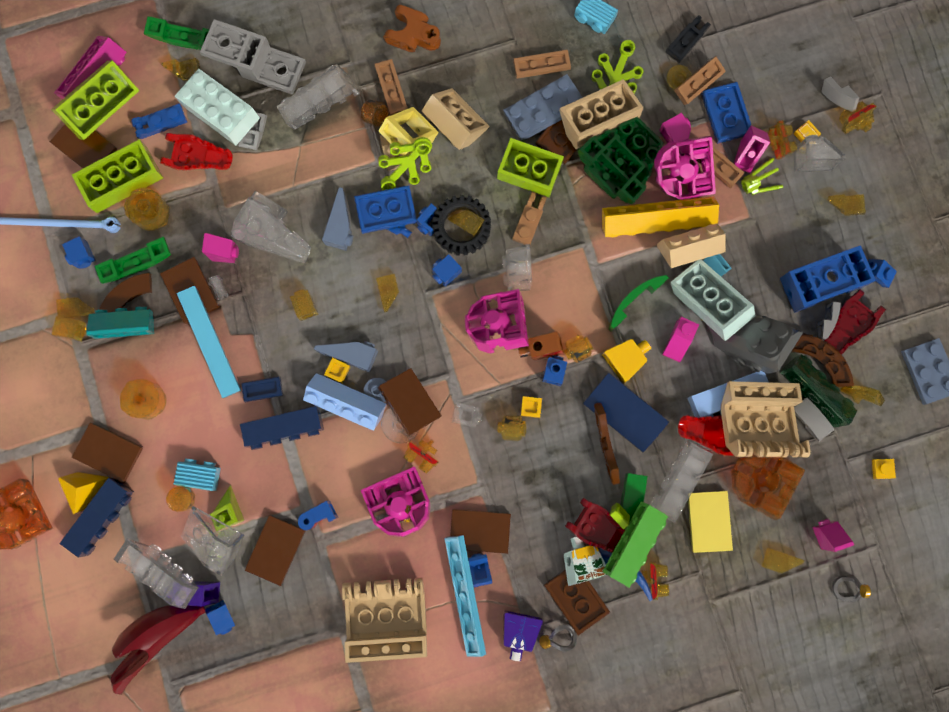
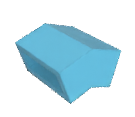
[703,254,732,277]

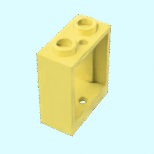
[379,107,439,156]

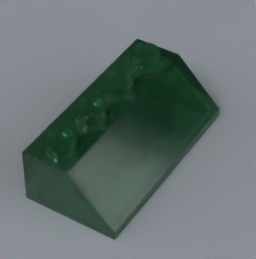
[780,354,858,428]

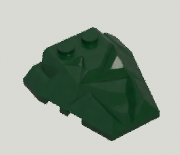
[578,116,664,204]

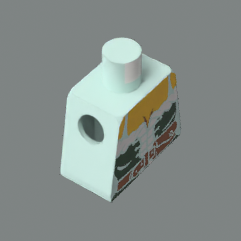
[564,537,607,586]

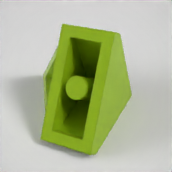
[209,485,245,533]

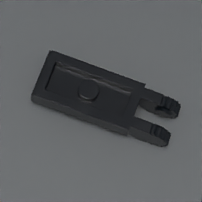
[666,15,711,63]

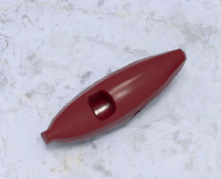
[111,604,206,695]

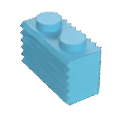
[574,0,618,34]
[173,458,221,491]

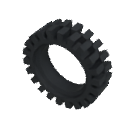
[433,195,491,256]

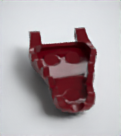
[825,289,886,354]
[565,498,625,552]

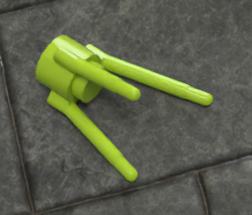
[741,158,783,196]

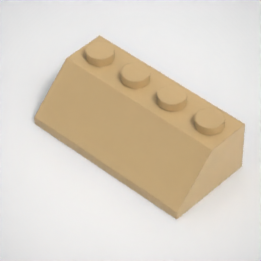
[559,79,643,149]

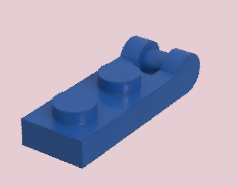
[131,103,188,139]

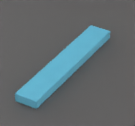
[177,286,241,398]
[444,535,486,657]

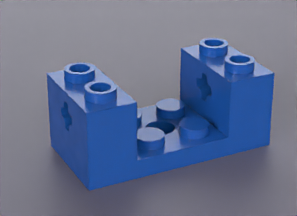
[780,245,876,313]

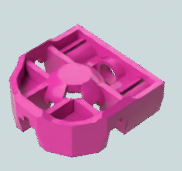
[654,136,716,200]
[465,289,529,354]
[361,466,431,537]

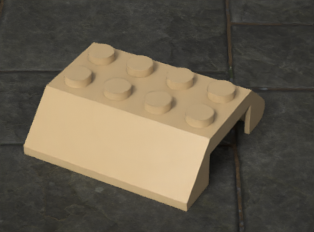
[721,381,810,457]
[342,578,427,663]

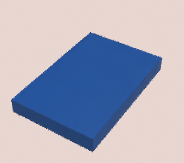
[701,82,751,144]
[354,185,417,234]

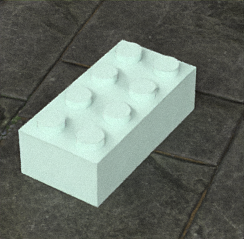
[175,69,260,146]
[671,260,755,341]

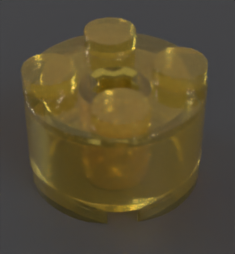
[124,188,170,231]
[120,379,166,420]

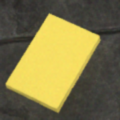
[687,491,733,553]

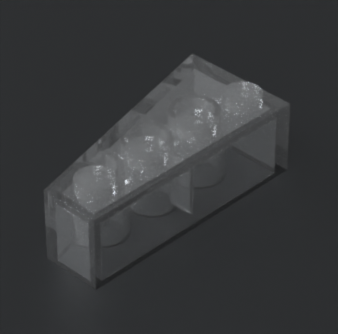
[276,64,360,130]
[651,439,713,523]
[114,538,199,609]

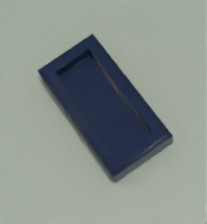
[241,377,283,403]

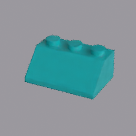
[86,307,155,339]

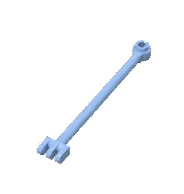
[0,217,121,233]

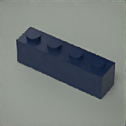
[240,406,324,450]
[59,478,134,558]

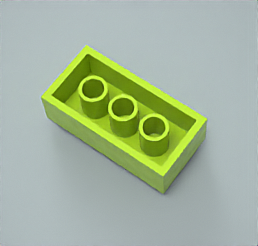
[51,60,139,140]
[72,139,163,213]

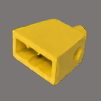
[602,339,651,384]

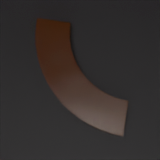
[99,273,152,313]
[791,333,854,387]
[594,403,620,485]

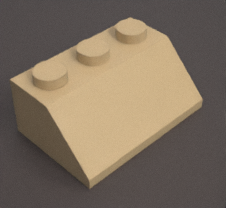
[422,88,490,150]
[657,223,726,268]

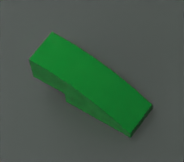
[620,473,648,529]

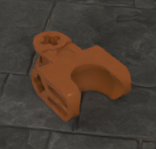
[383,5,441,52]

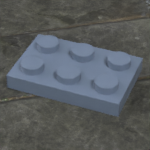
[901,338,949,405]

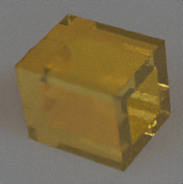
[290,289,319,321]
[51,316,86,342]

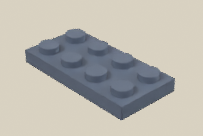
[503,74,583,142]

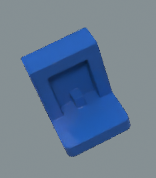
[416,203,437,236]
[868,259,897,288]
[468,554,492,587]

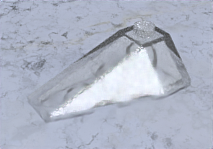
[230,197,311,263]

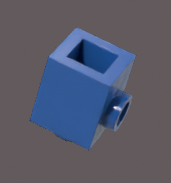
[62,236,96,269]
[432,254,462,287]
[542,355,567,386]
[205,600,235,635]

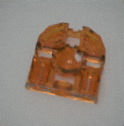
[731,453,805,520]
[0,478,53,549]

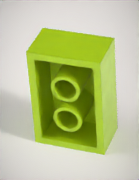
[497,138,564,198]

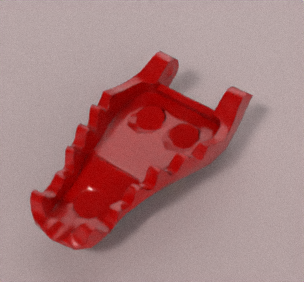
[160,133,233,171]
[678,415,734,456]

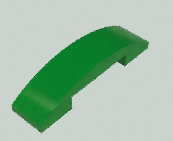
[144,16,209,50]
[95,237,171,284]
[608,275,669,332]

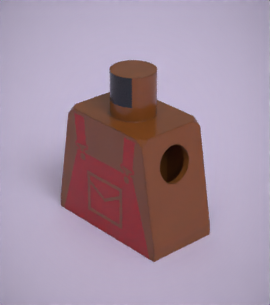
[518,331,564,360]

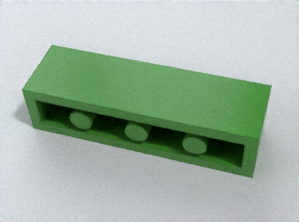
[602,502,668,588]

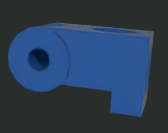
[298,500,339,530]

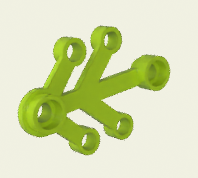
[591,40,644,94]
[378,137,432,191]

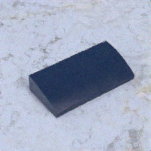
[583,373,669,453]

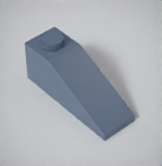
[322,187,353,251]
[314,341,378,373]

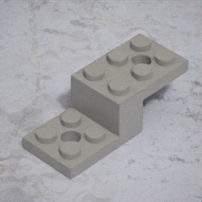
[200,19,306,95]

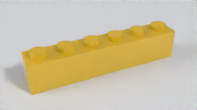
[602,196,719,238]

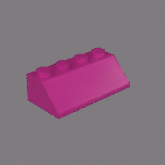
[54,36,127,99]

